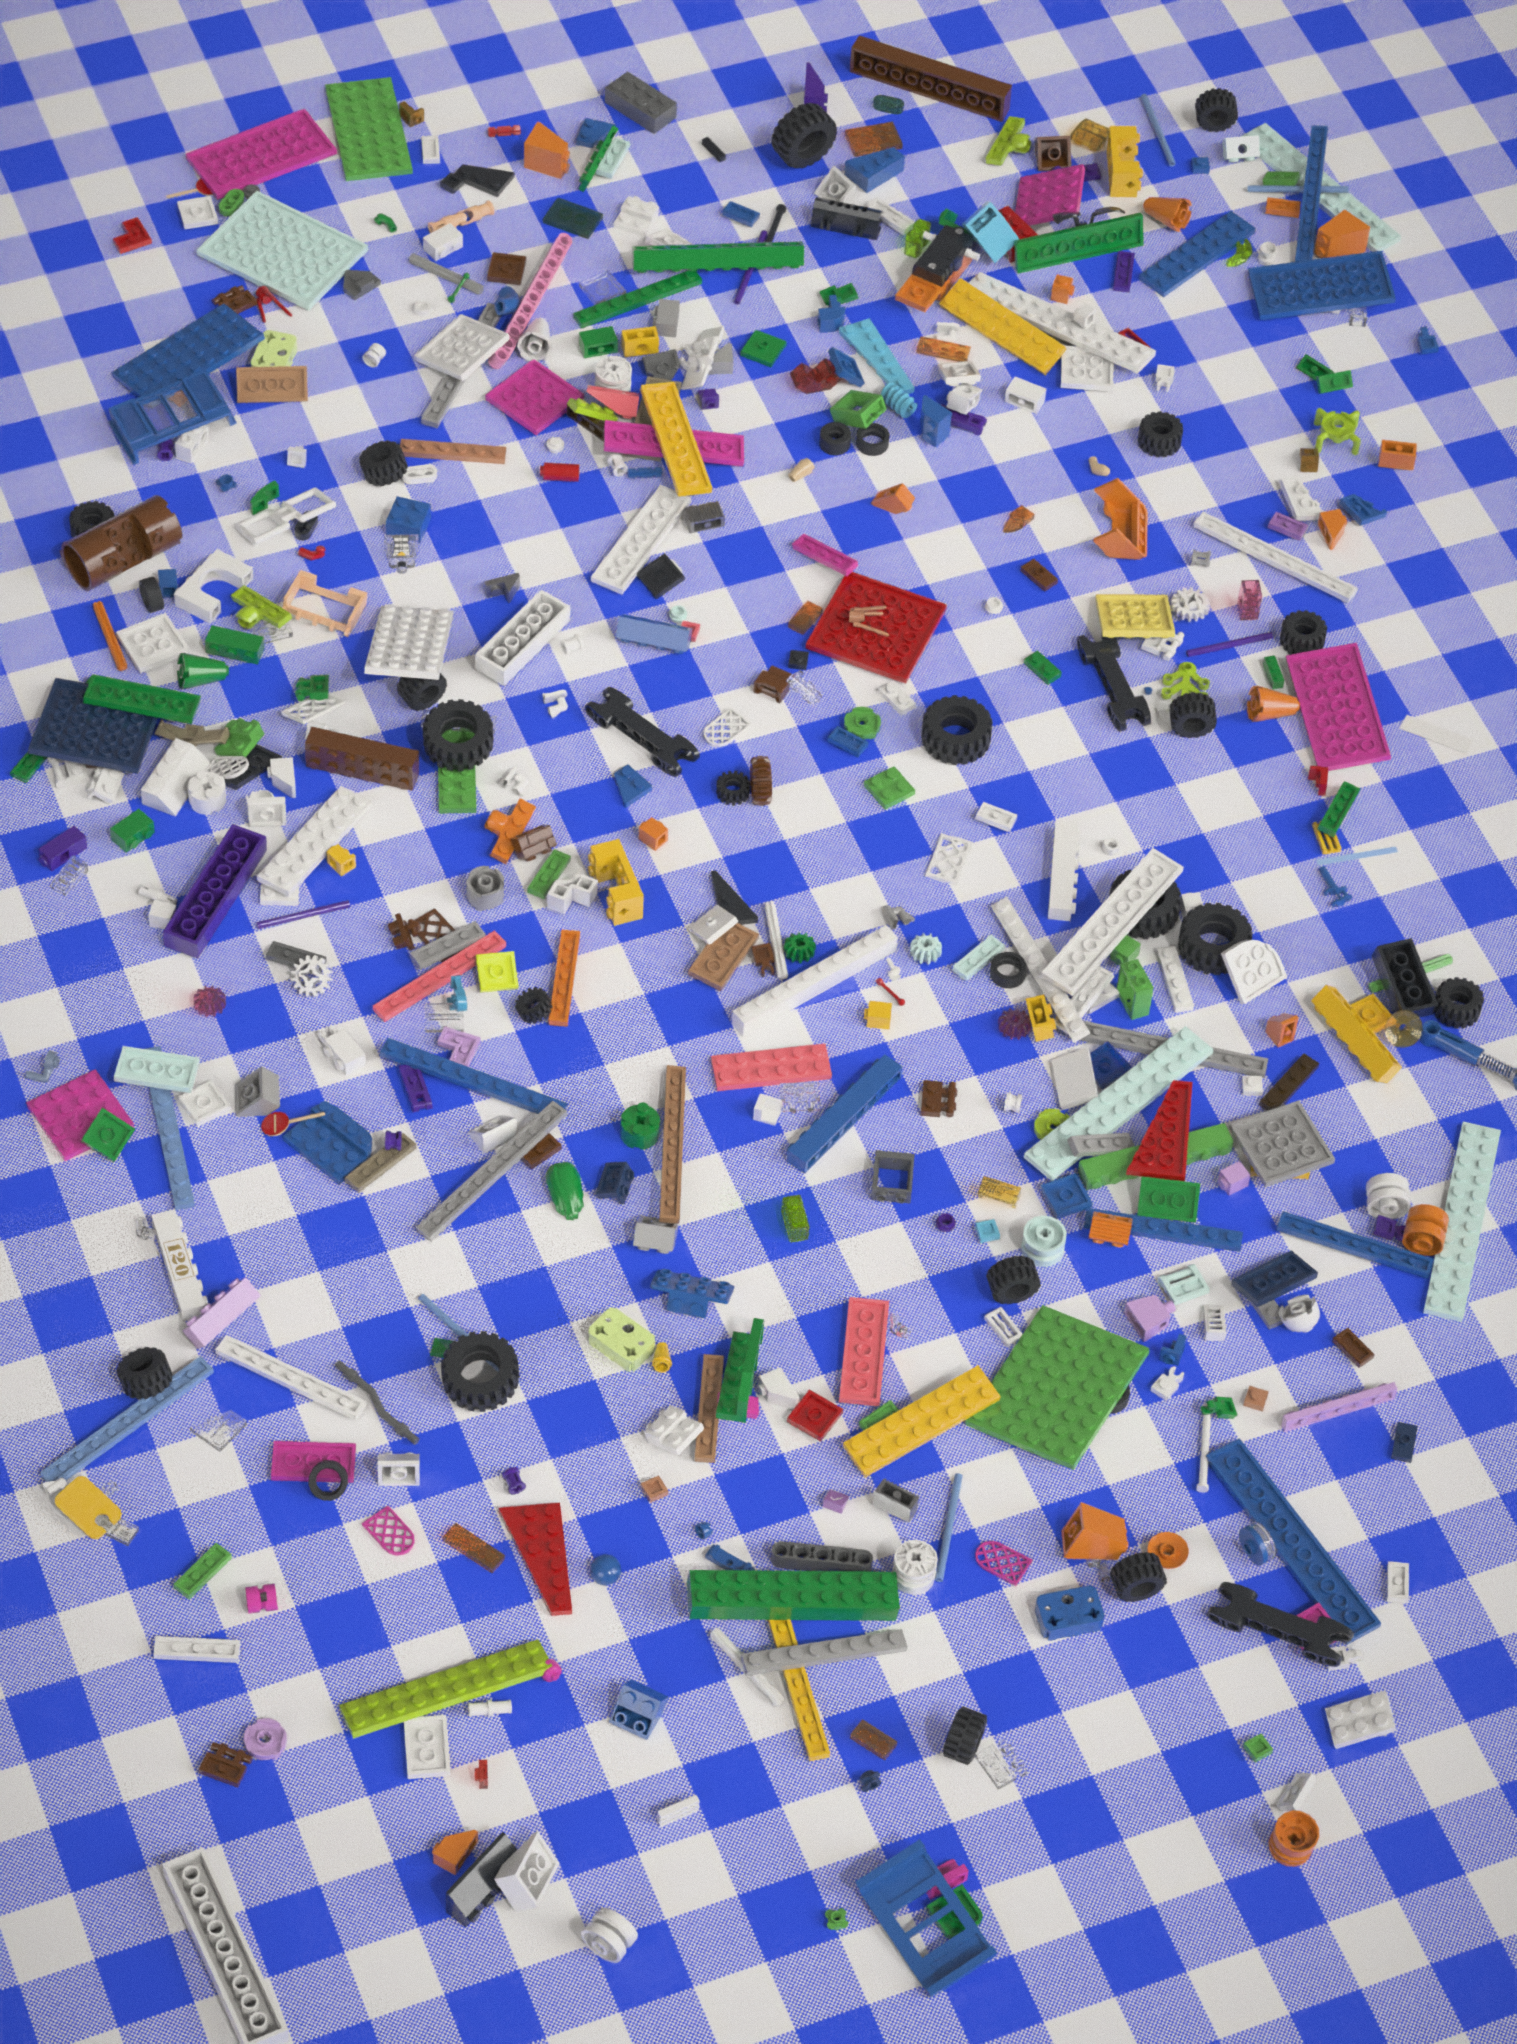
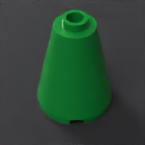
[177,653,229,689]

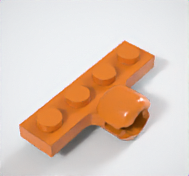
[484,798,536,864]

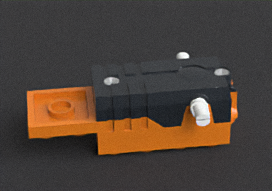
[895,225,980,313]

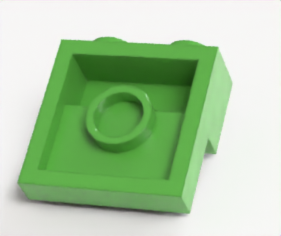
[214,718,264,758]

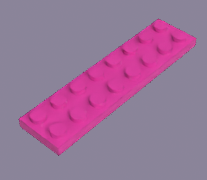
[604,420,744,467]

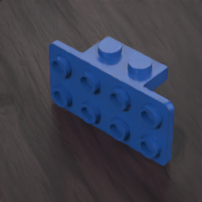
[650,1269,735,1319]

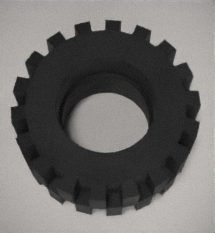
[1195,88,1238,132]
[1138,411,1183,458]
[359,440,408,486]
[69,501,114,538]
[1280,610,1327,655]
[397,673,447,711]
[1169,692,1217,738]
[1434,977,1484,1029]
[986,1256,1041,1304]
[116,1347,173,1399]
[1110,1552,1167,1602]
[943,1706,987,1765]

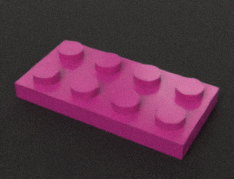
[271,1441,356,1483]

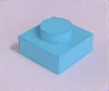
[975,1219,1000,1243]

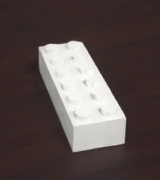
[475,590,570,686]

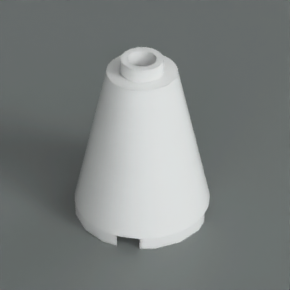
[517,318,552,361]

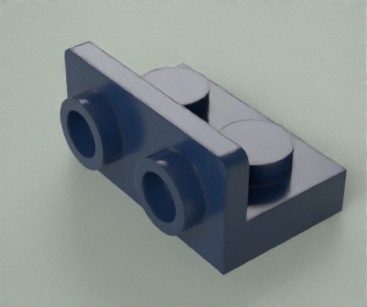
[595,1162,634,1204]

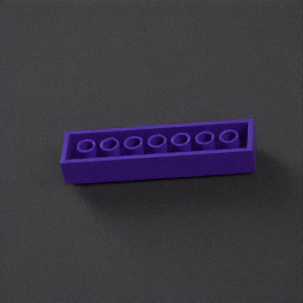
[163,824,267,959]

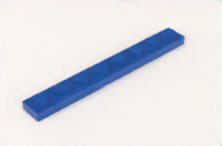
[1084,1208,1243,1252]
[1276,1211,1434,1279]

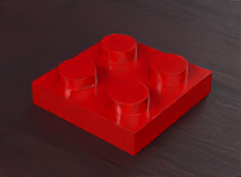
[787,1389,843,1442]

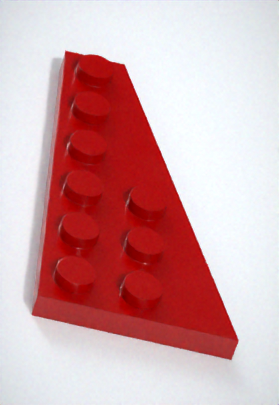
[1126,1080,1193,1181]
[498,1502,572,1616]

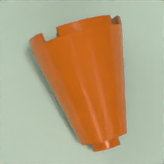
[1143,197,1192,232]
[1247,685,1300,722]

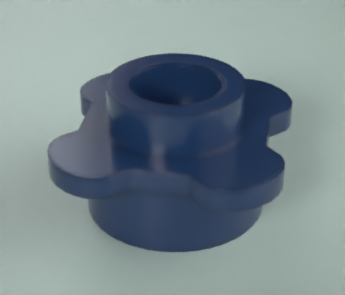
[860,1770,881,1792]

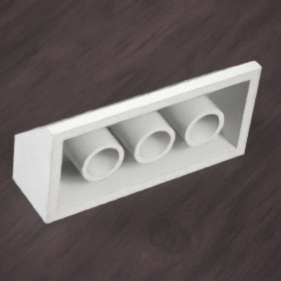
[141,738,210,817]

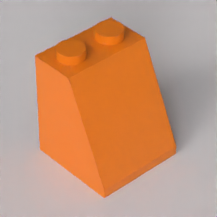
[524,122,570,179]
[1314,210,1370,258]
[1061,1502,1129,1560]

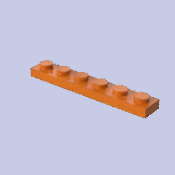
[549,929,580,1027]

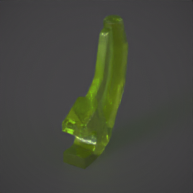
[1226,238,1252,267]

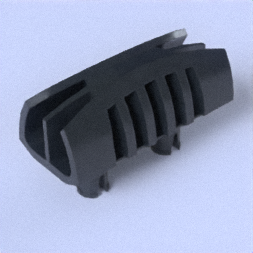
[811,197,883,240]

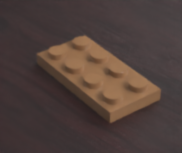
[236,366,308,403]
[688,923,759,991]

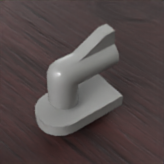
[882,905,915,930]

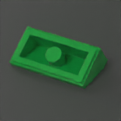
[1296,354,1334,381]

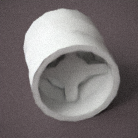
[1258,242,1277,266]
[362,343,386,368]

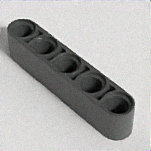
[771,1541,873,1572]

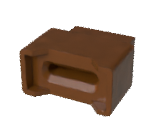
[753,665,792,704]

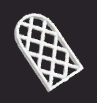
[704,707,752,747]
[205,756,249,779]

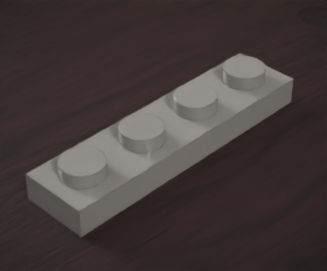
[410,921,485,970]
[1067,1133,1134,1157]

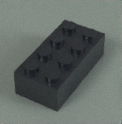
[1372,938,1438,1023]

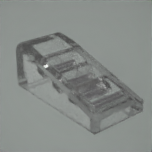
[1348,307,1367,327]
[50,855,88,896]

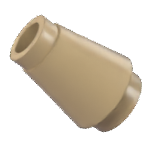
[788,458,815,482]

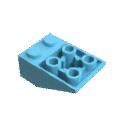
[961,201,1019,263]

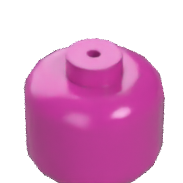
[541,1659,562,1682]

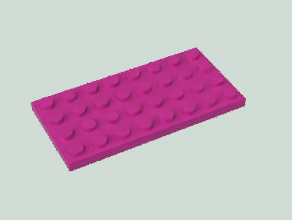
[186,108,337,200]
[1286,642,1391,771]

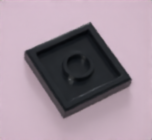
[637,553,685,600]

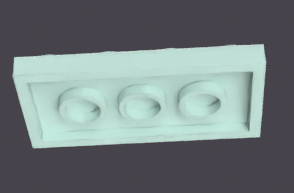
[114,1046,200,1093]

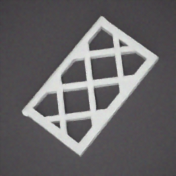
[281,694,345,725]
[925,833,973,885]

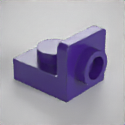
[698,388,719,410]

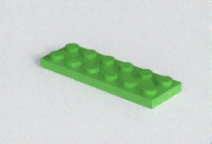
[438,727,476,814]

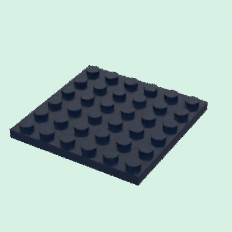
[28,678,158,774]

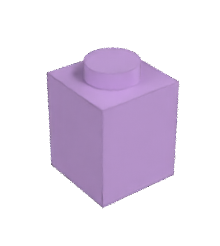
[1218,1161,1250,1196]

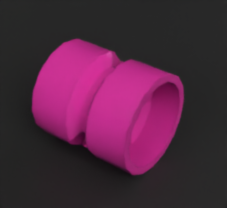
[245,1583,278,1614]

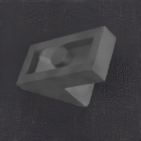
[485,572,520,603]

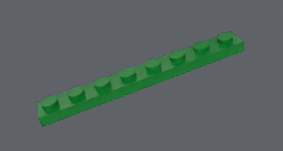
[573,271,702,329]

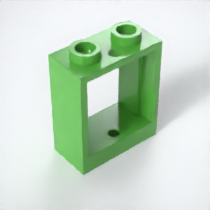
[830,390,887,429]
[1116,959,1154,1020]

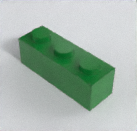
[1263,655,1285,690]

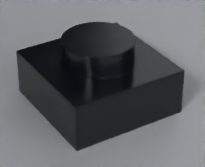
[440,173,464,194]
[788,650,809,670]

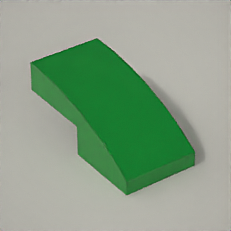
[819,283,859,305]
[250,480,279,515]

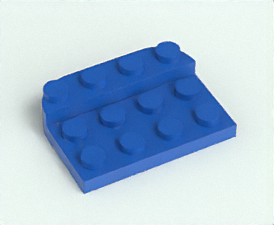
[283,1101,373,1185]

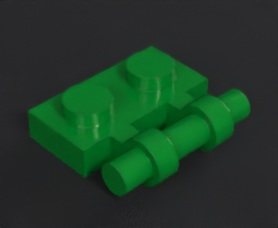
[295,675,329,701]

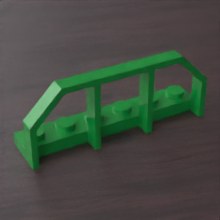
[716,1318,765,1423]

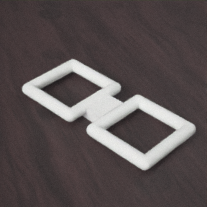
[235,487,336,544]

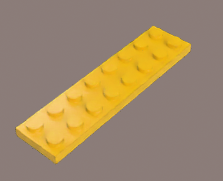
[939,278,1067,375]
[640,382,713,496]
[842,1365,1001,1478]

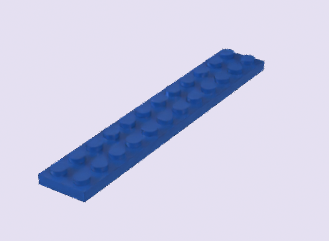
[1206,1438,1381,1645]

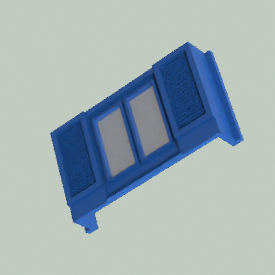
[108,369,237,465]

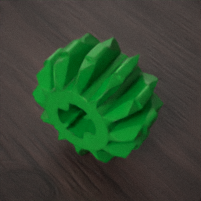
[783,932,816,964]

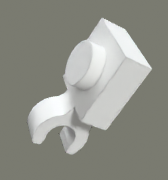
[1327,1646,1363,1671]

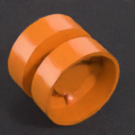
[1402,1204,1449,1256]

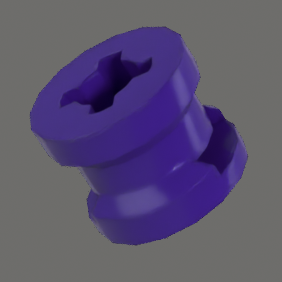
[385,1130,402,1151]

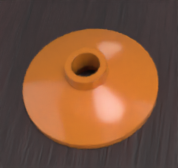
[1147,1532,1189,1569]

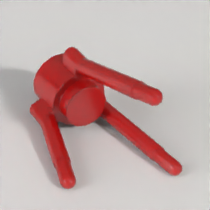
[256,286,292,323]

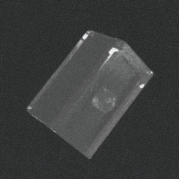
[425,1003,464,1033]

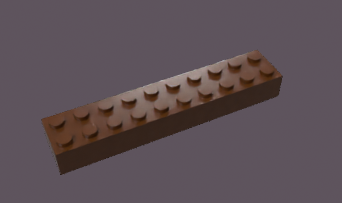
[850,35,1012,122]

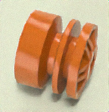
[1268,1810,1319,1867]

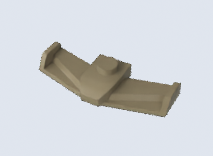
[154,720,230,747]

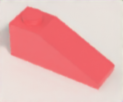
[587,385,640,419]

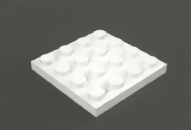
[414,314,510,381]

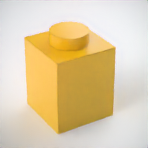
[864,1001,892,1030]

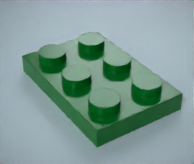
[1137,1176,1201,1223]

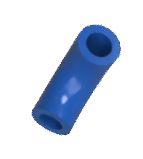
[495,286,520,315]

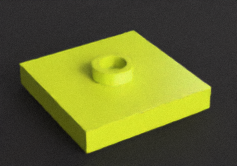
[476,951,519,993]

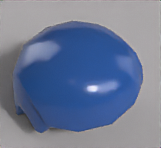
[590,1554,621,1586]

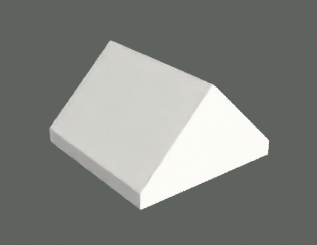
[814,166,856,204]
[468,1115,517,1154]

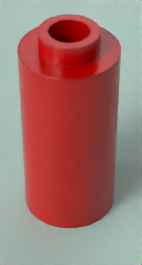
[540,462,580,482]

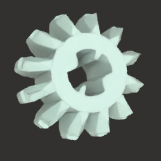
[910,933,942,965]

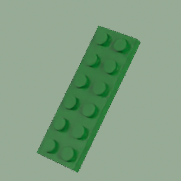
[83,674,201,724]

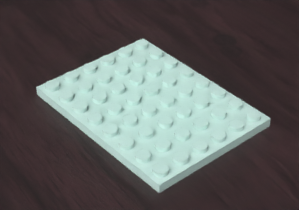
[197,191,368,310]

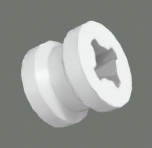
[1004,1092,1022,1114]

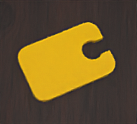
[55,1476,122,1540]

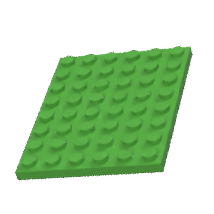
[965,1305,1150,1470]

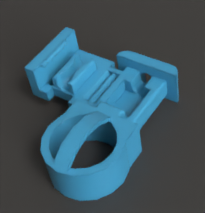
[447,975,467,1012]

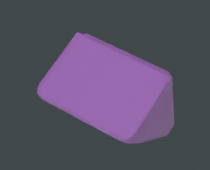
[823,1489,849,1514]

